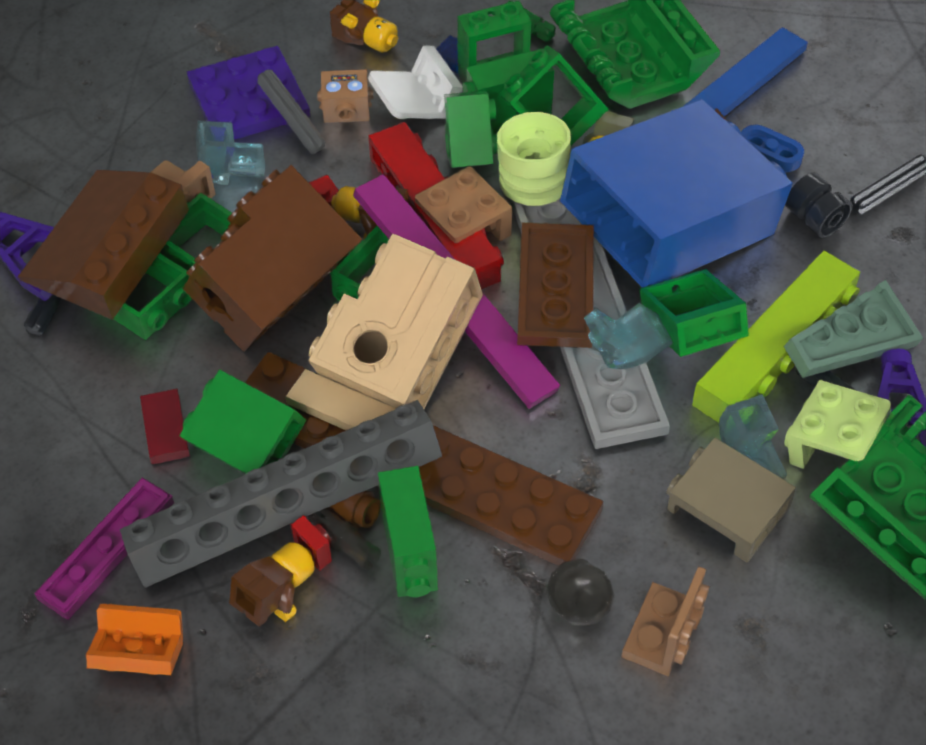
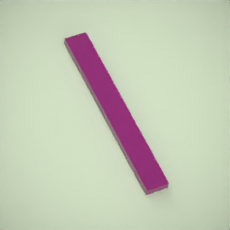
[353,174,561,409]

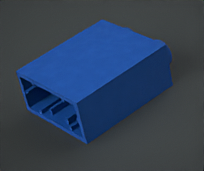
[560,99,793,288]

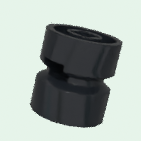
[785,172,853,238]

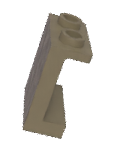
[666,437,796,563]

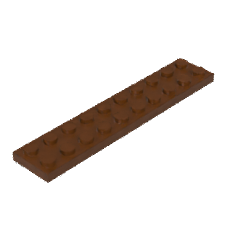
[245,352,604,570]

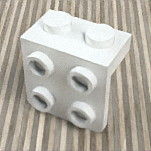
[368,46,463,119]

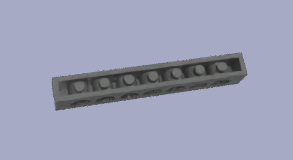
[119,400,443,588]

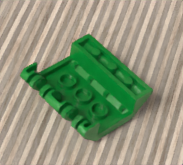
[550,0,720,109]
[809,394,926,600]

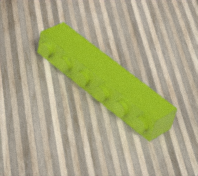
[692,250,861,430]

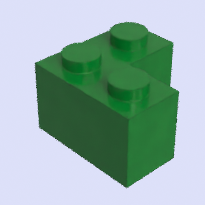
[444,91,498,168]

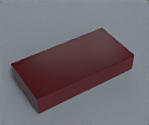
[140,388,190,465]

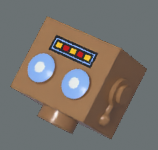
[317,69,373,123]

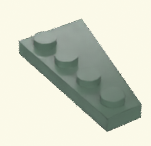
[784,280,924,378]

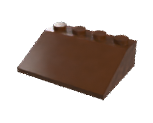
[18,170,189,320]

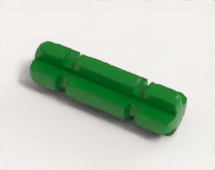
[507,1,556,42]

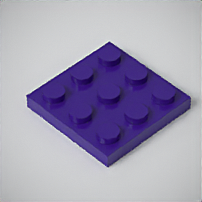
[186,45,311,145]

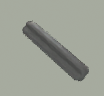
[257,69,325,154]

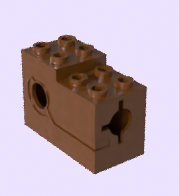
[183,165,362,352]

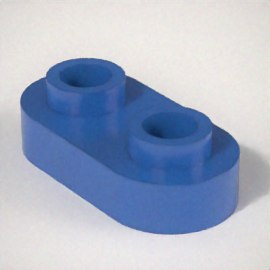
[741,125,804,172]

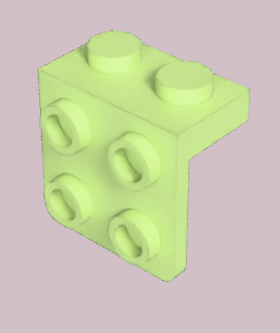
[784,380,891,469]

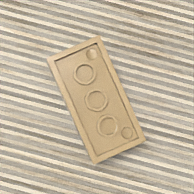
[308,233,483,409]

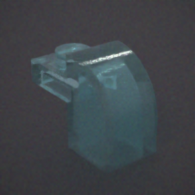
[195,121,265,185]
[584,303,673,369]
[719,394,787,479]

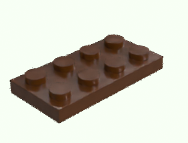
[517,222,594,348]

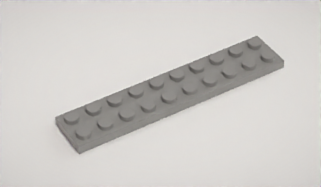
[509,198,670,449]

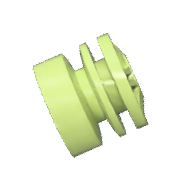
[497,112,571,206]

